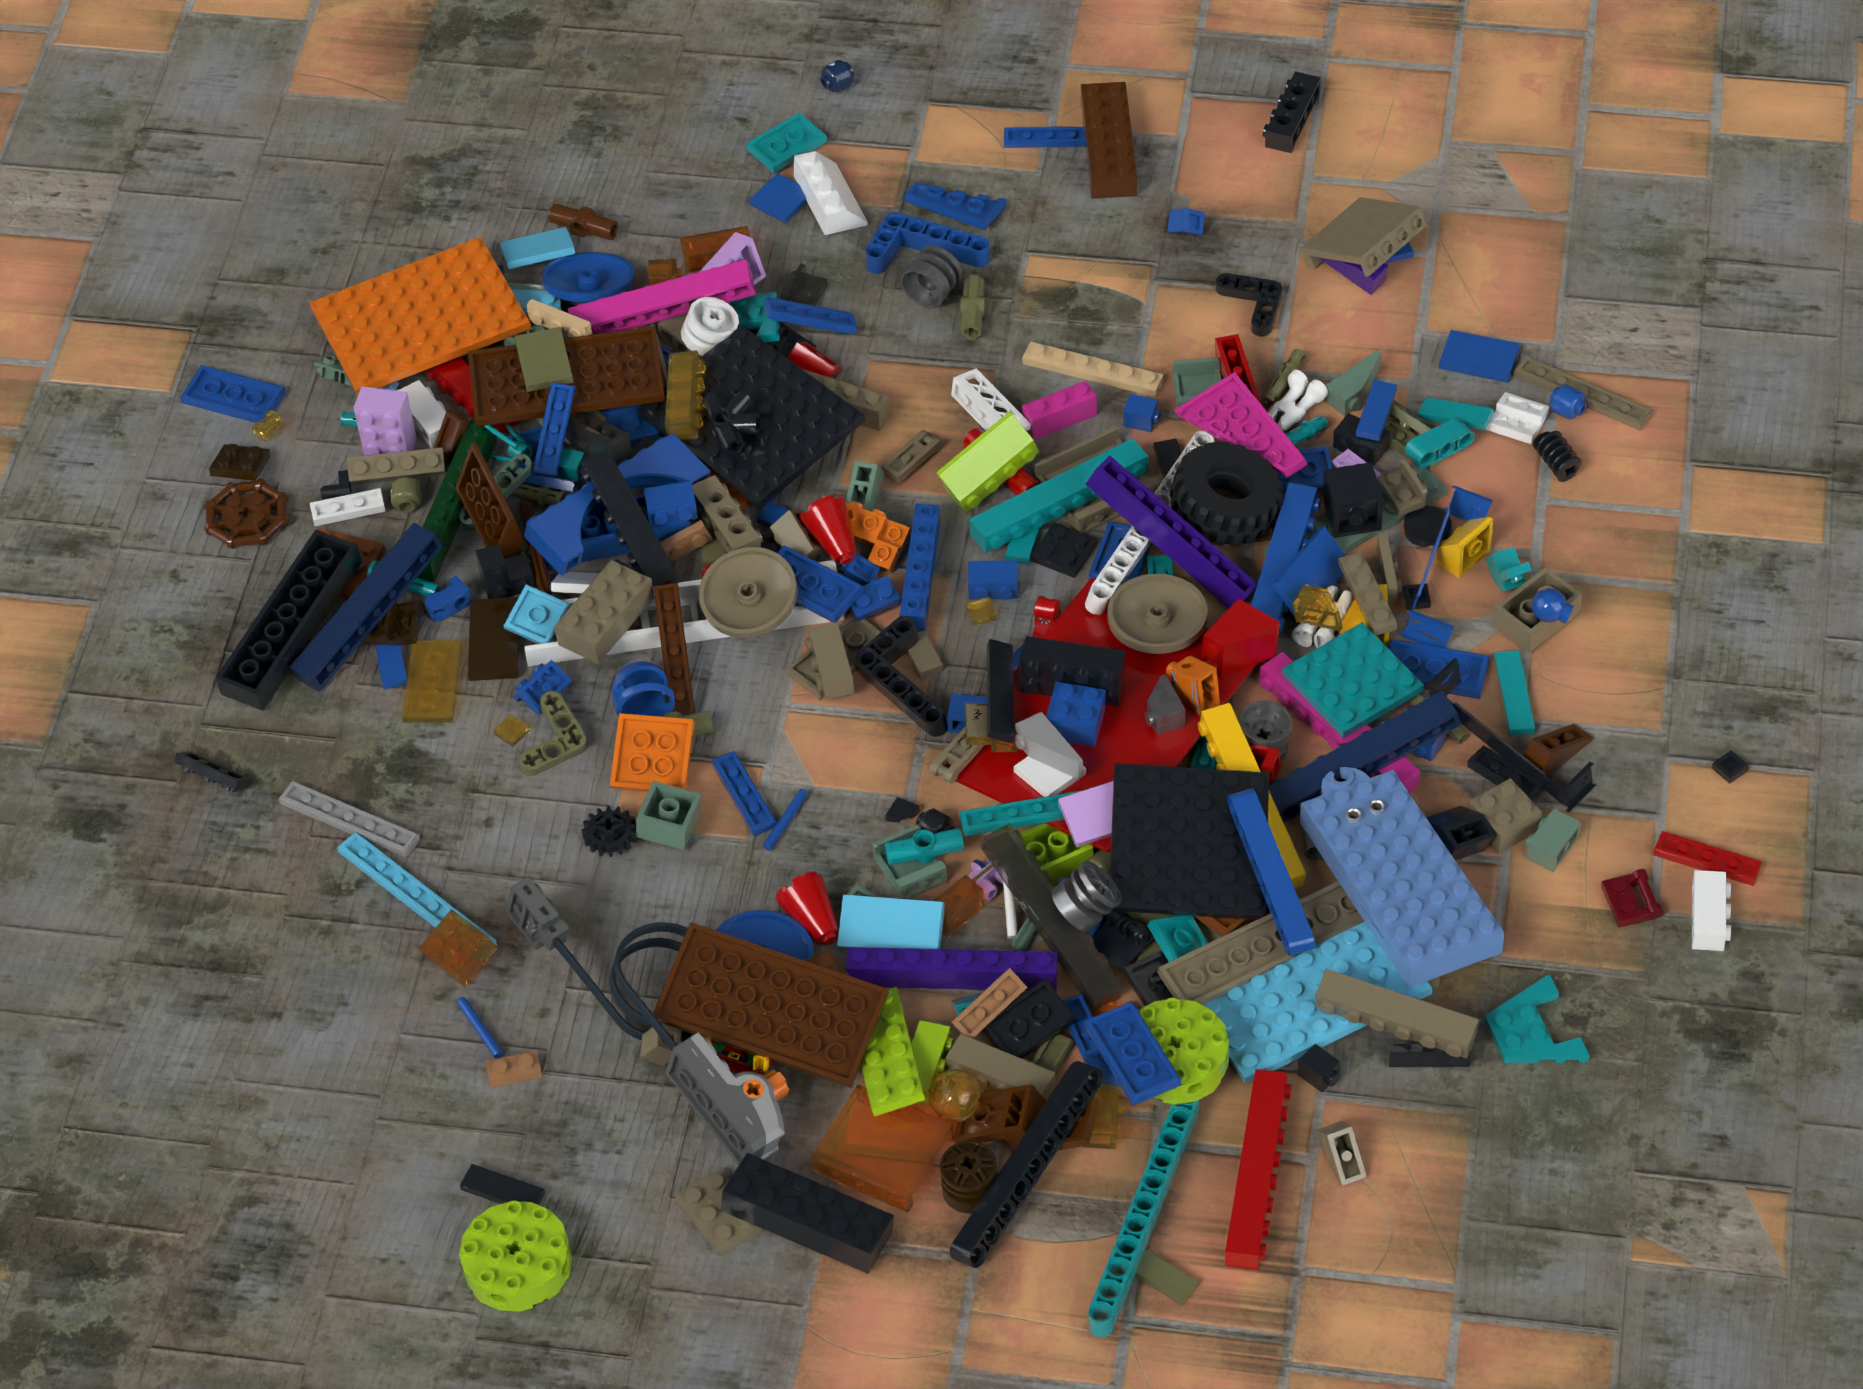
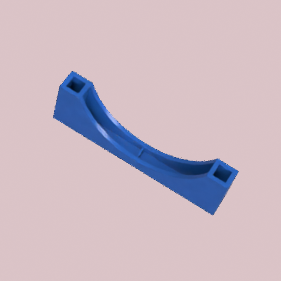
[524,433,711,576]

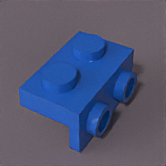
[849,576,901,622]

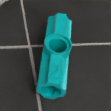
[884,828,965,865]

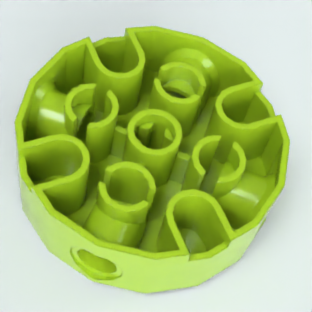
[1138,998,1229,1105]
[459,1201,572,1312]

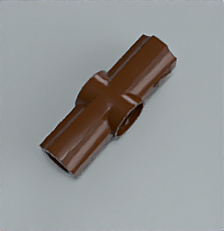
[548,204,618,240]

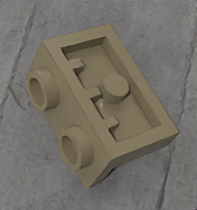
[1378,459,1428,516]

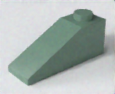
[1325,350,1381,417]
[846,461,884,512]

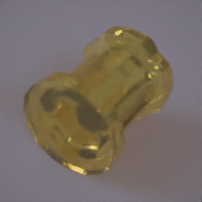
[252,410,284,441]

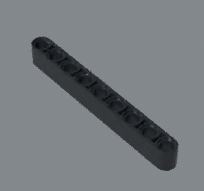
[950,1061,1103,1268]

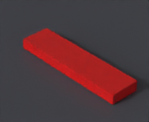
[1653,831,1762,886]

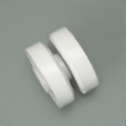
[680,297,739,356]

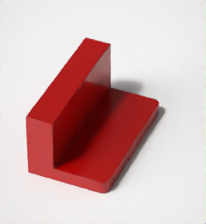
[788,341,842,378]

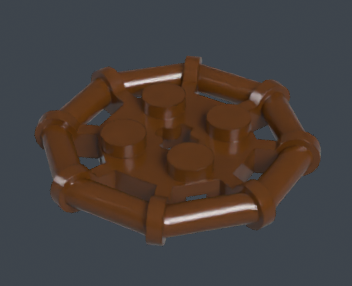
[204,478,289,549]

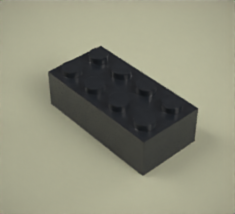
[1020,636,1125,706]

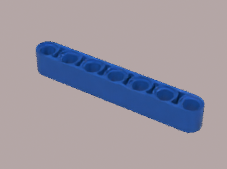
[1227,788,1315,956]

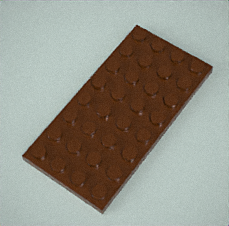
[468,326,665,427]
[653,922,889,1088]

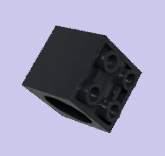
[1323,462,1383,538]

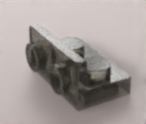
[781,263,828,306]

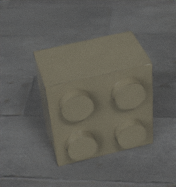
[1469,778,1542,854]

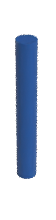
[763,789,808,851]
[457,997,504,1059]

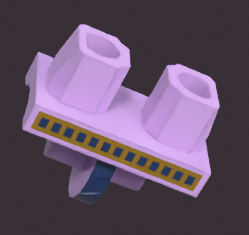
[969,853,1015,901]

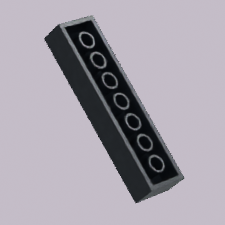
[215,529,363,711]

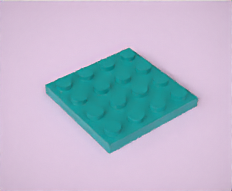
[1282,622,1424,738]

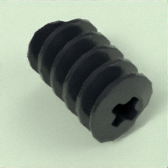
[1533,431,1582,482]

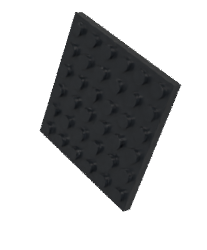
[1110,763,1269,920]

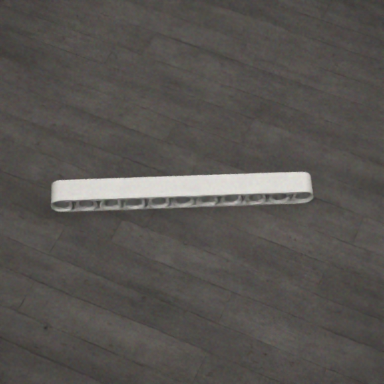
[1085,431,1214,615]

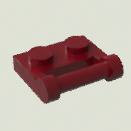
[1601,869,1664,928]

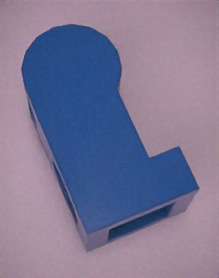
[425,576,471,622]

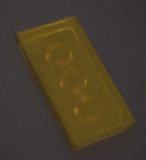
[402,640,462,723]

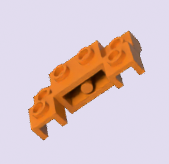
[822,496,912,573]

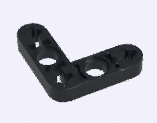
[1216,273,1282,337]

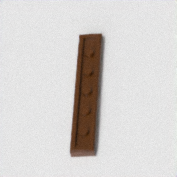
[653,583,695,715]

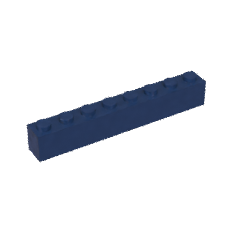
[290,523,443,692]
[1269,690,1461,823]

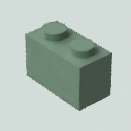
[1525,808,1581,872]

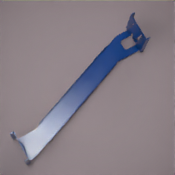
[1398,485,1492,648]

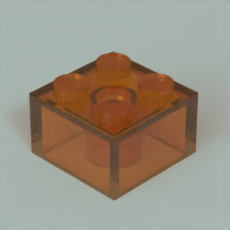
[418,909,498,988]

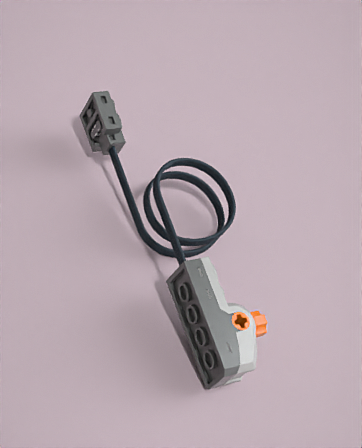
[506,876,790,1165]

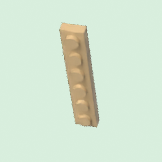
[1022,341,1163,397]

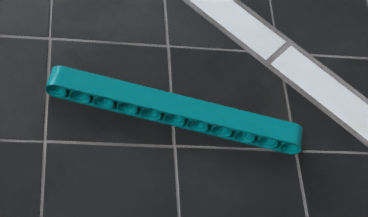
[1088,1100,1200,1338]

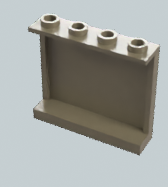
[1301,197,1427,277]
[1035,427,1162,533]

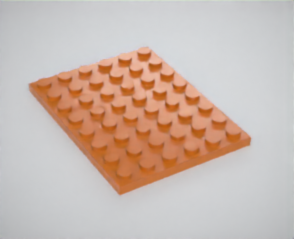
[309,236,532,397]

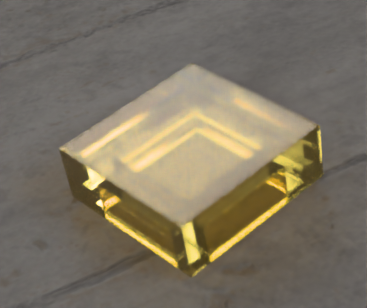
[966,597,996,626]
[494,714,530,747]

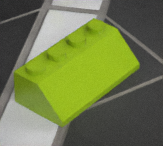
[936,411,1039,513]

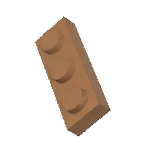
[951,968,1027,1039]

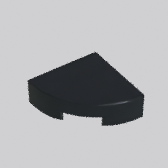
[885,797,920,822]

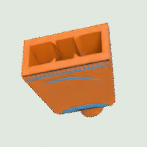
[1166,656,1220,716]

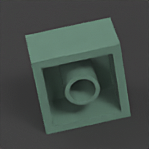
[636,781,702,850]

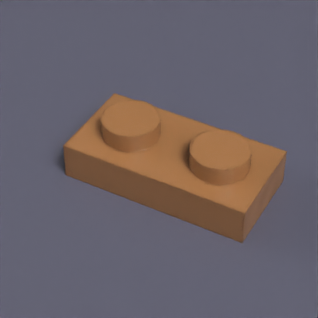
[660,520,713,562]
[485,1050,542,1088]

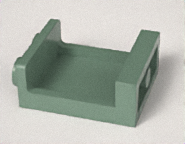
[1172,357,1221,419]
[873,824,947,899]

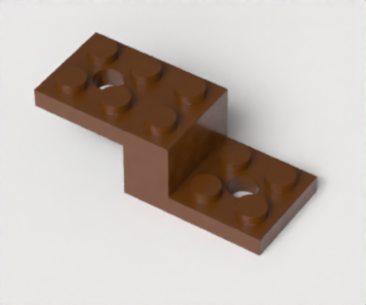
[953,1084,1099,1150]

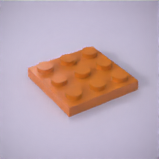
[610,713,695,792]

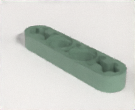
[459,454,533,529]

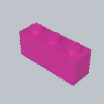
[1022,381,1097,440]

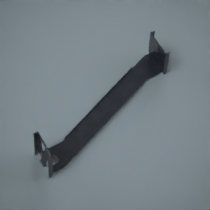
[1424,658,1596,812]

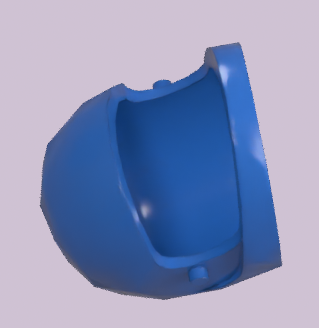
[612,659,675,717]

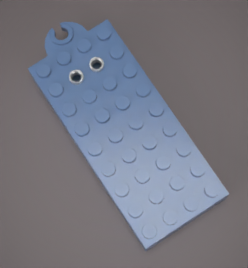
[1300,767,1504,988]

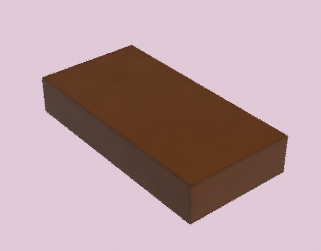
[434,410,468,463]

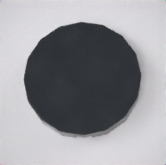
[1403,505,1452,547]

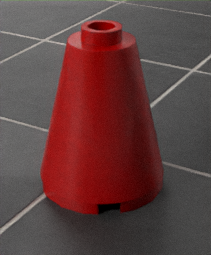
[799,494,857,565]
[775,871,839,946]

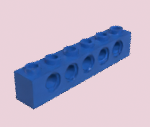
[899,504,941,633]

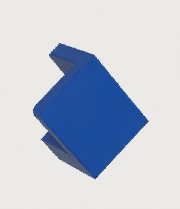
[1168,208,1205,236]

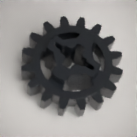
[582,806,636,857]

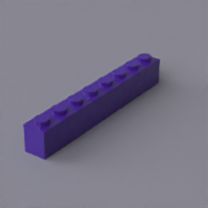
[1085,455,1258,609]
[846,947,1058,991]

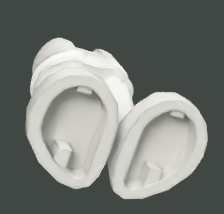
[1267,370,1328,433]
[1292,585,1353,648]

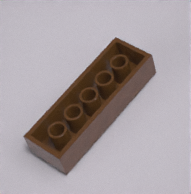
[1081,82,1137,199]

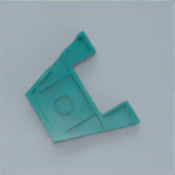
[729,292,780,342]
[1485,975,1590,1064]

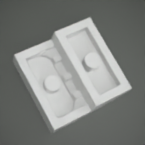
[1486,392,1550,444]

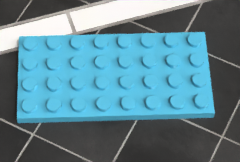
[1203,922,1432,1085]

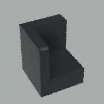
[320,470,352,500]

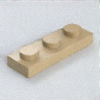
[526,299,592,337]

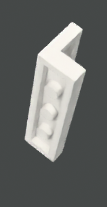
[951,368,1031,431]

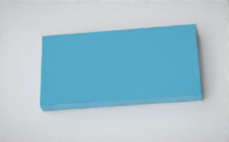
[837,895,945,949]

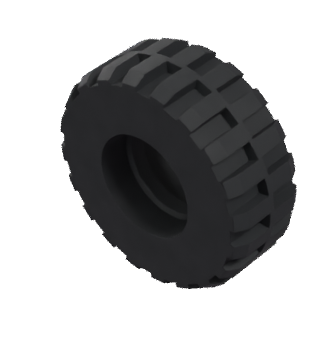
[1170,442,1283,546]

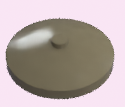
[699,547,798,638]
[1108,574,1208,654]

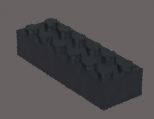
[721,1153,894,1274]

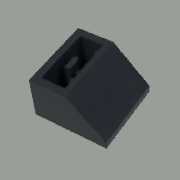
[1426,806,1496,860]

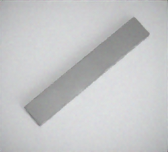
[278,781,420,858]

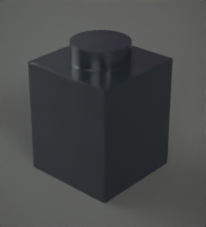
[1298,1043,1340,1092]

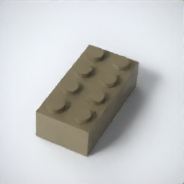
[554,560,655,664]

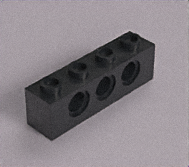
[1263,71,1321,153]

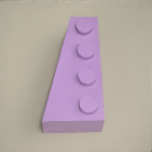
[687,232,766,314]

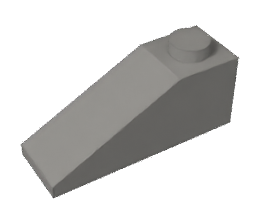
[1014,712,1083,779]

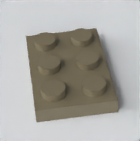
[675,1168,764,1257]

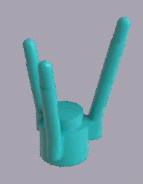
[485,423,533,466]

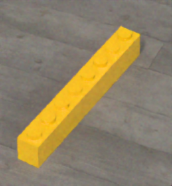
[1198,703,1306,888]

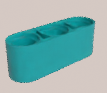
[1404,418,1475,469]

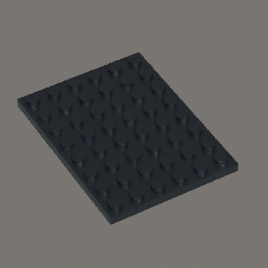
[636,325,866,508]

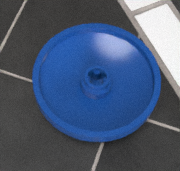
[542,252,635,303]
[716,910,813,963]

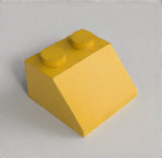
[1436,516,1493,578]

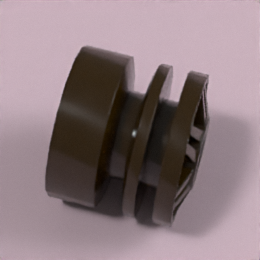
[940,1140,998,1214]

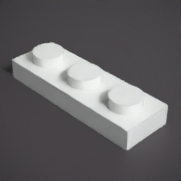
[310,488,386,526]

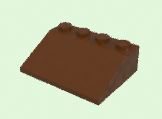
[455,443,525,559]

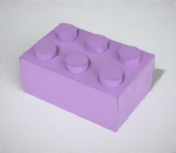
[353,386,417,456]

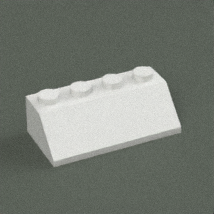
[794,151,868,235]

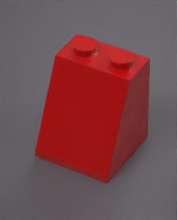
[1201,599,1280,679]

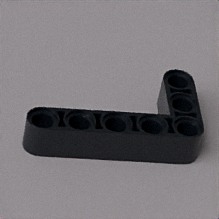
[856,616,948,737]

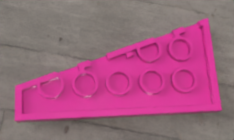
[1174,372,1307,477]

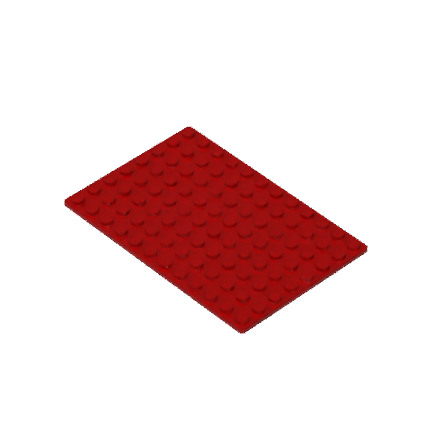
[945,578,1257,852]

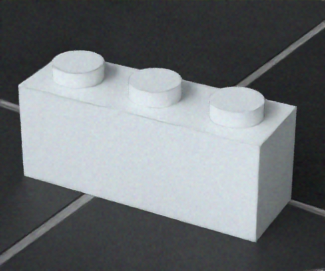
[398,380,446,449]
[1692,870,1731,951]

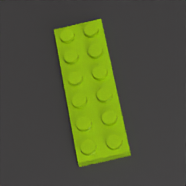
[861,987,926,1117]

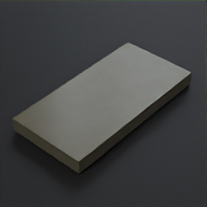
[785,615,881,700]

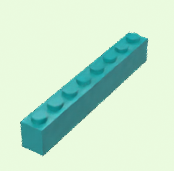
[969,438,1149,553]

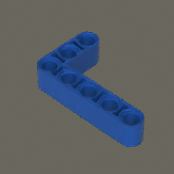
[866,212,990,274]

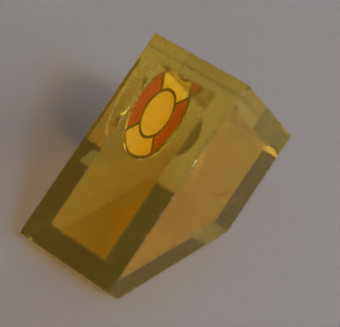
[1292,584,1343,631]

